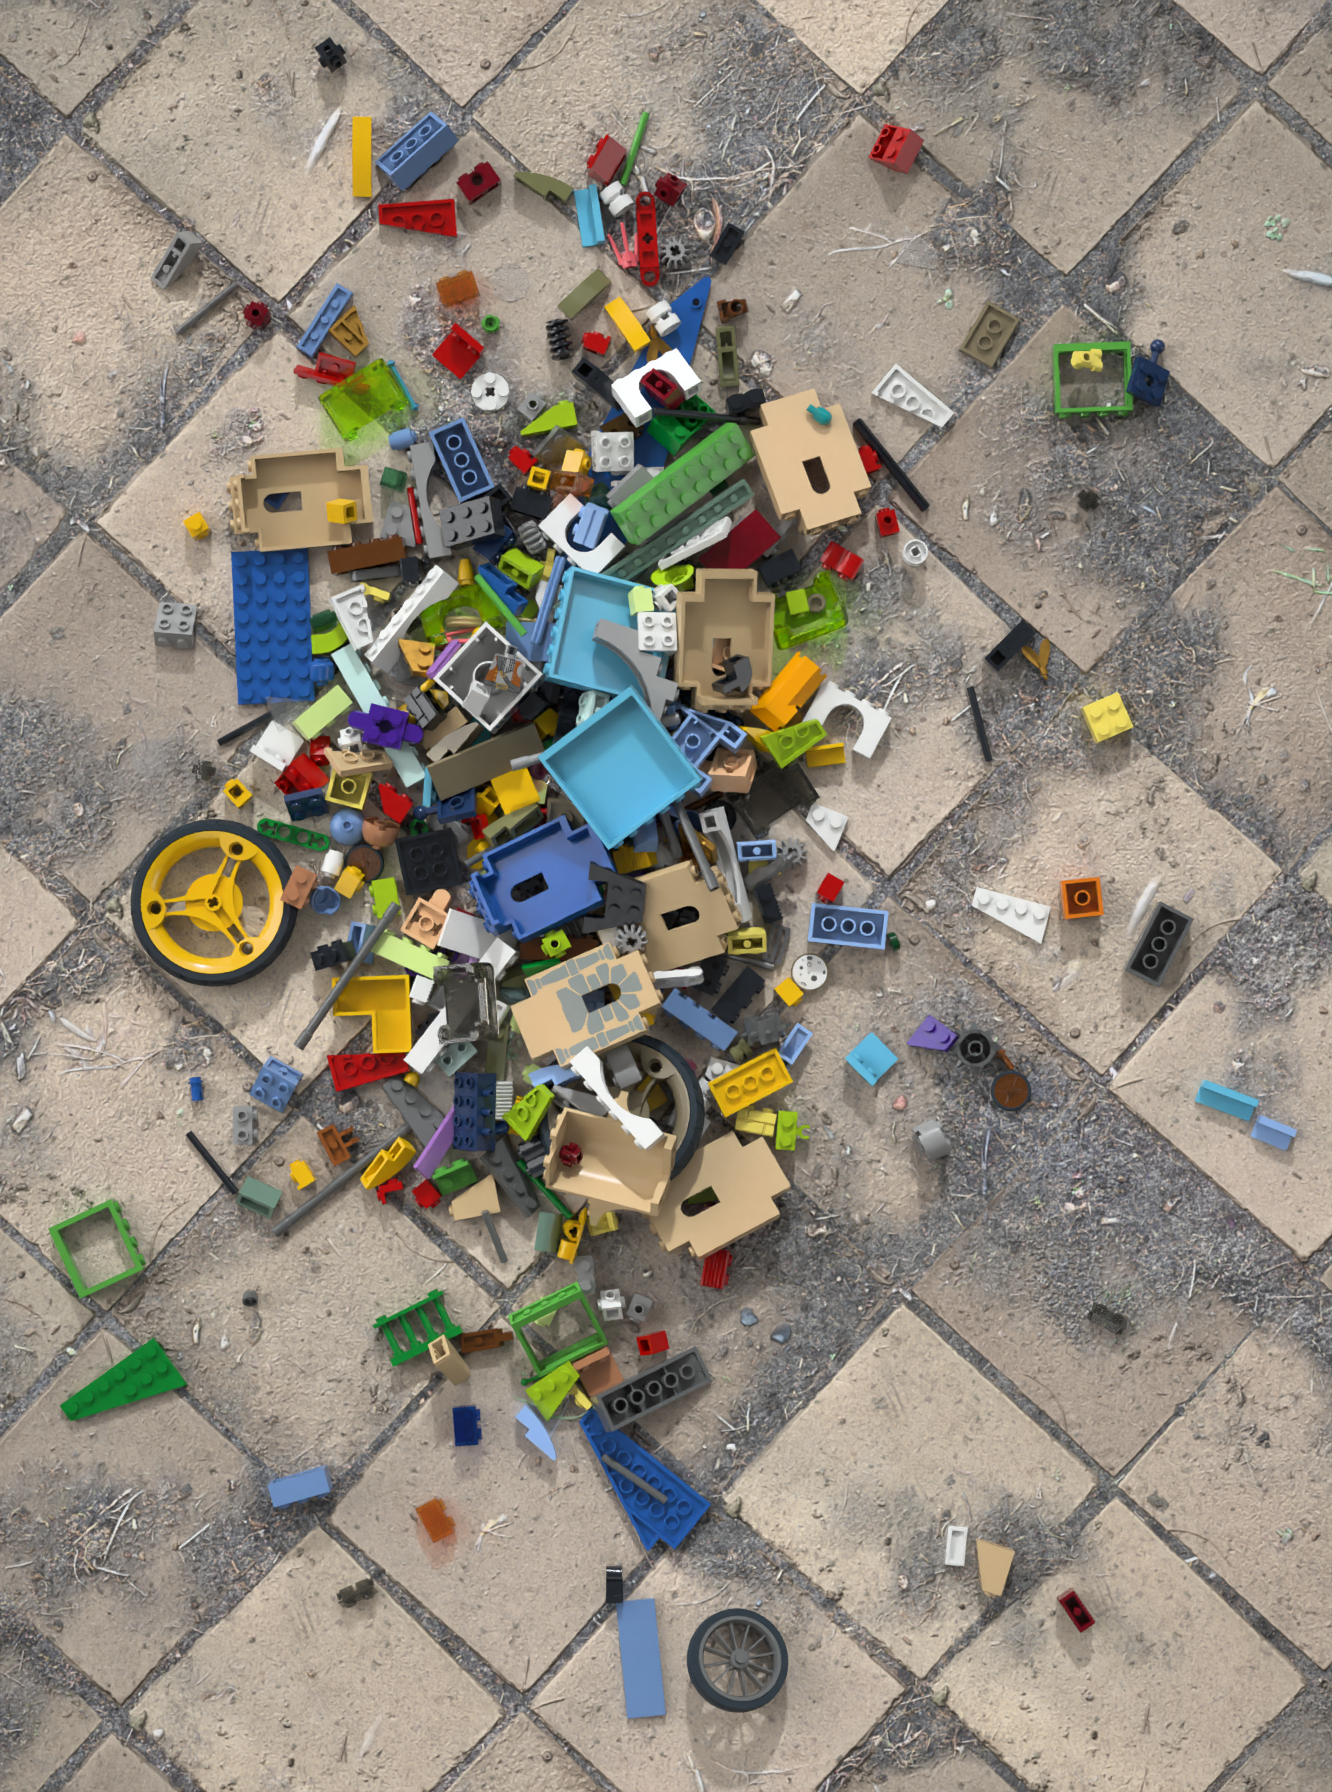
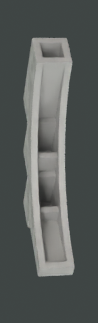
[591,618,679,721]

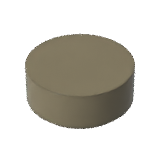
[807,594,826,613]

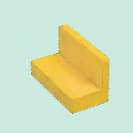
[805,743,846,768]

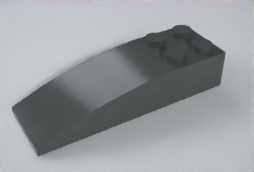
[590,1346,712,1432]

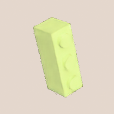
[292,685,353,740]

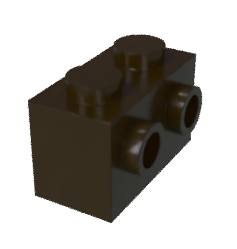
[600,413,645,440]

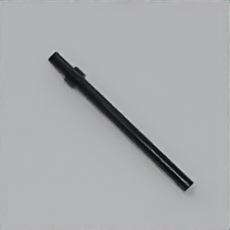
[653,407,761,426]

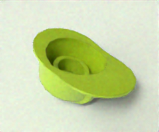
[651,565,694,592]

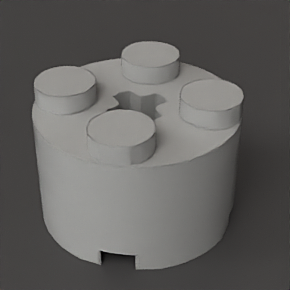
[911,1119,952,1164]

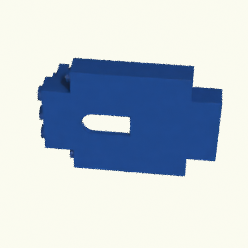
[469,815,618,944]

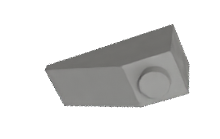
[150,231,203,290]
[552,1085,611,1118]

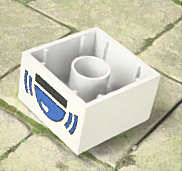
[433,622,545,735]

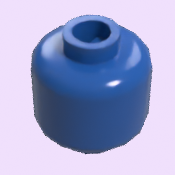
[310,657,335,686]

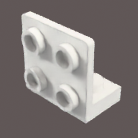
[591,431,634,472]
[637,612,677,656]
[250,721,304,772]

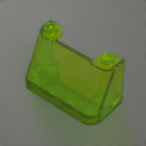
[317,358,409,442]
[771,570,849,650]

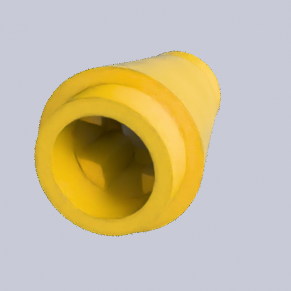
[457,559,476,588]

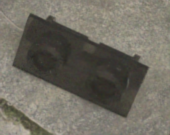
[1086,1302,1127,1335]
[336,1578,378,1608]

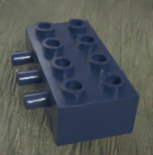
[453,1072,496,1151]

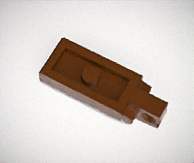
[459,1328,514,1353]

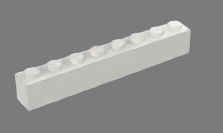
[404,937,518,1074]

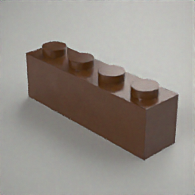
[327,534,408,576]
[520,933,599,962]

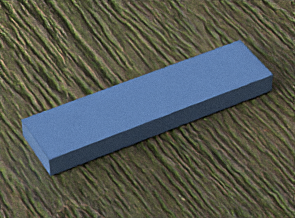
[296,283,353,358]

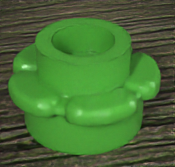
[481,315,500,333]

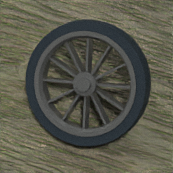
[687,1608,789,1713]

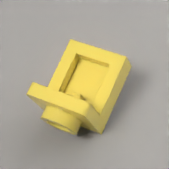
[586,1211,619,1236]

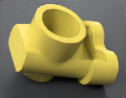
[1071,349,1103,372]

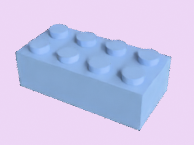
[807,903,889,950]

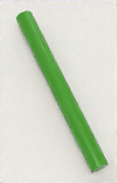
[619,112,650,186]
[474,574,528,637]

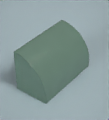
[235,1176,283,1219]
[534,1211,563,1252]

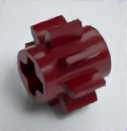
[559,1142,583,1168]

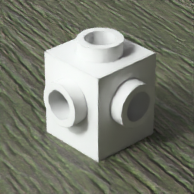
[652,584,679,612]
[338,727,367,752]
[597,1289,626,1321]

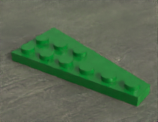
[60,1337,188,1421]

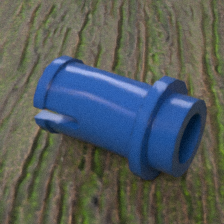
[188,1077,204,1101]
[495,1120,509,1135]

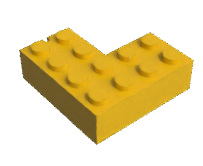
[332,975,413,1053]

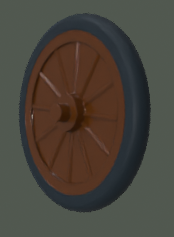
[344,844,384,884]
[991,1070,1031,1111]

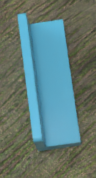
[574,184,605,247]
[1195,1080,1259,1121]

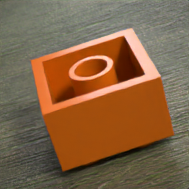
[1059,877,1104,920]

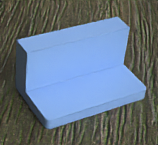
[1251,1115,1297,1150]

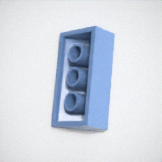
[375,112,459,191]

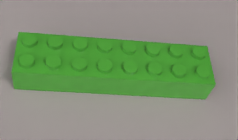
[610,422,755,545]

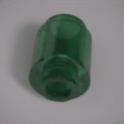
[309,609,339,633]

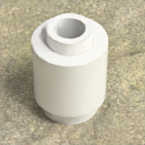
[321,850,344,879]

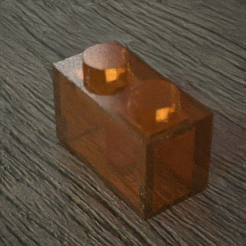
[436,270,480,308]
[547,470,594,497]
[415,1496,456,1543]

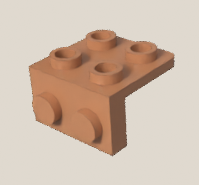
[280,865,319,911]

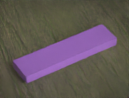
[413,1105,455,1179]

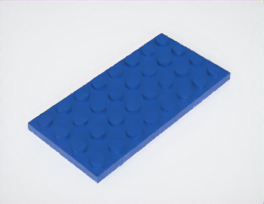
[231,548,315,705]

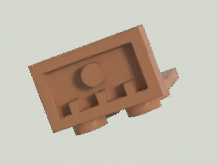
[572,1346,624,1397]

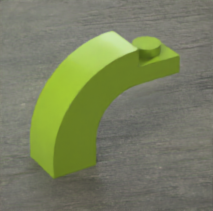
[311,621,349,656]

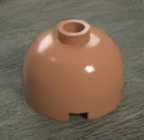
[362,816,400,850]

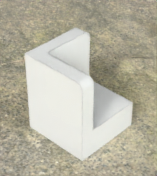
[462,680,491,715]

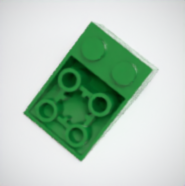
[646,395,716,456]

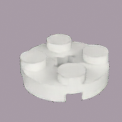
[471,372,509,411]

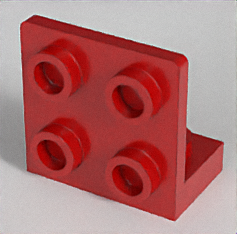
[432,323,486,379]

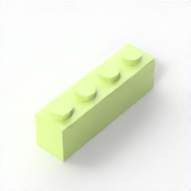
[371,929,451,983]

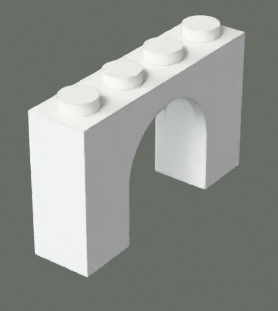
[611,348,702,428]
[538,493,626,574]
[802,681,891,760]

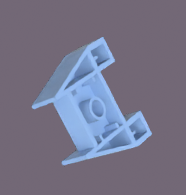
[672,706,747,799]

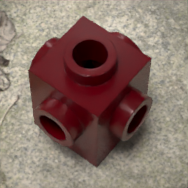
[654,172,687,207]
[243,301,272,331]

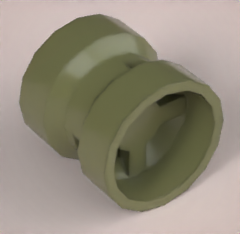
[728,1038,754,1065]

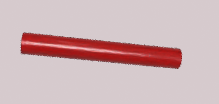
[406,487,423,545]

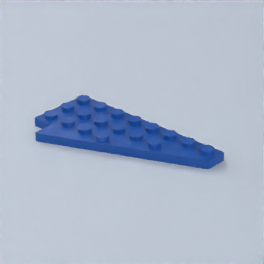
[579,1406,711,1551]

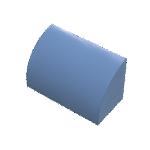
[632,816,658,852]
[348,921,376,965]

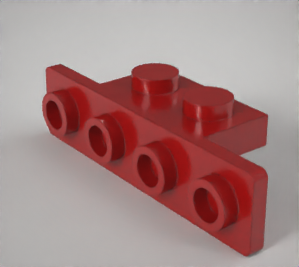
[293,352,370,395]

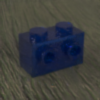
[452,1404,483,1447]

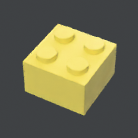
[1080,692,1133,744]
[325,768,374,811]

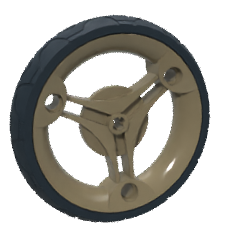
[538,1035,705,1181]

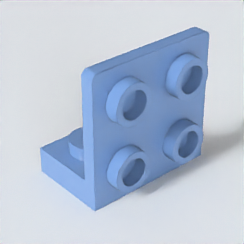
[249,1056,304,1113]

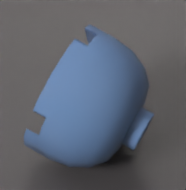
[330,808,365,846]

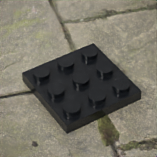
[395,827,463,896]

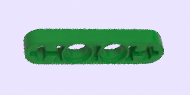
[257,818,330,851]

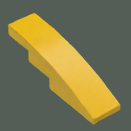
[352,116,373,197]

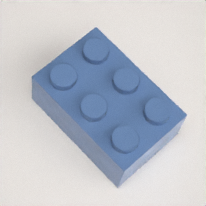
[268,1465,333,1509]

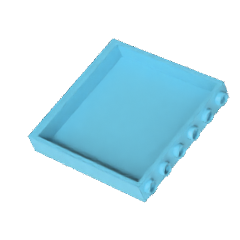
[543,566,676,701]
[538,685,703,850]

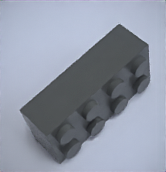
[1122,901,1194,988]

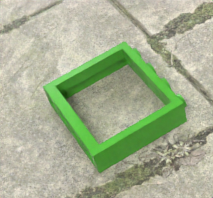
[1052,341,1133,418]
[48,1198,146,1299]
[508,1281,609,1378]

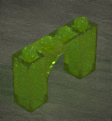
[420,584,503,646]

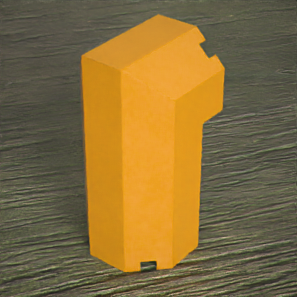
[748,651,827,732]

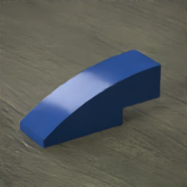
[478,562,529,616]

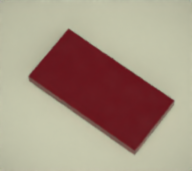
[698,509,781,569]

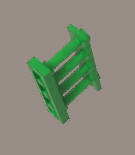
[373,1289,463,1367]

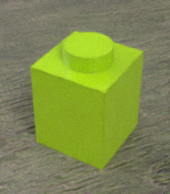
[785,588,809,619]

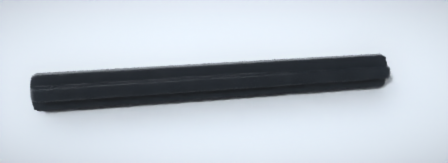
[853,418,930,512]

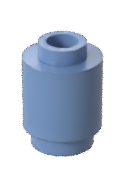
[388,427,418,451]

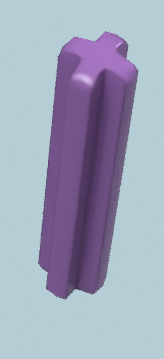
[426,639,461,680]

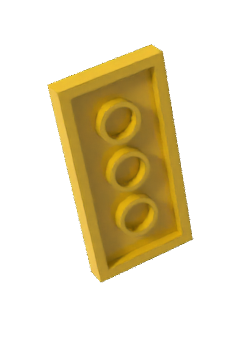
[707,1047,793,1117]

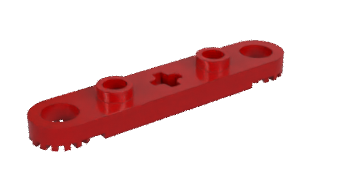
[636,191,659,287]

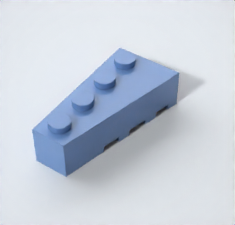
[662,988,738,1051]

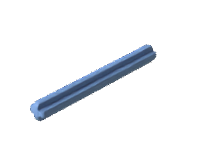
[530,556,566,646]

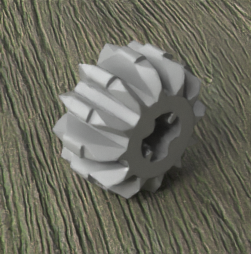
[659,236,692,269]
[518,521,547,555]
[776,837,808,870]
[615,924,648,954]

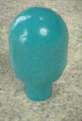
[806,404,832,425]

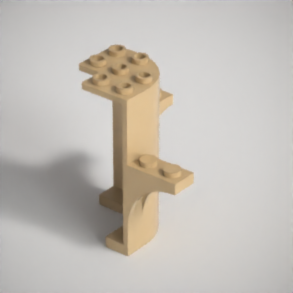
[543,1091,677,1226]

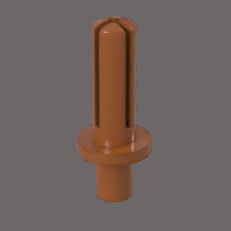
[995,1049,1015,1070]

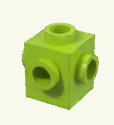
[540,929,572,959]

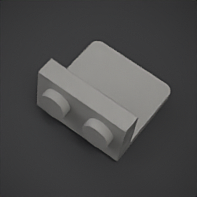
[154,602,197,649]

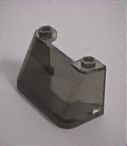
[726,759,820,840]
[433,962,499,1044]

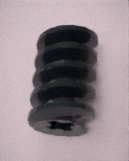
[545,319,574,361]

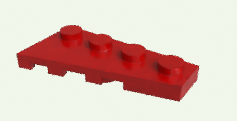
[378,199,457,238]
[327,1052,411,1093]

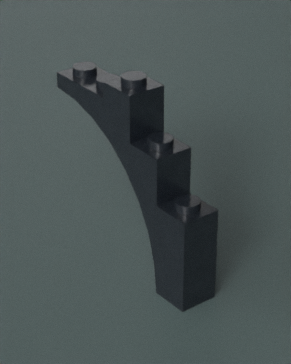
[546,686,585,784]

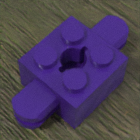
[348,703,424,751]

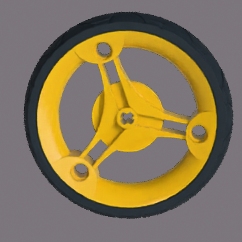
[130,819,298,987]

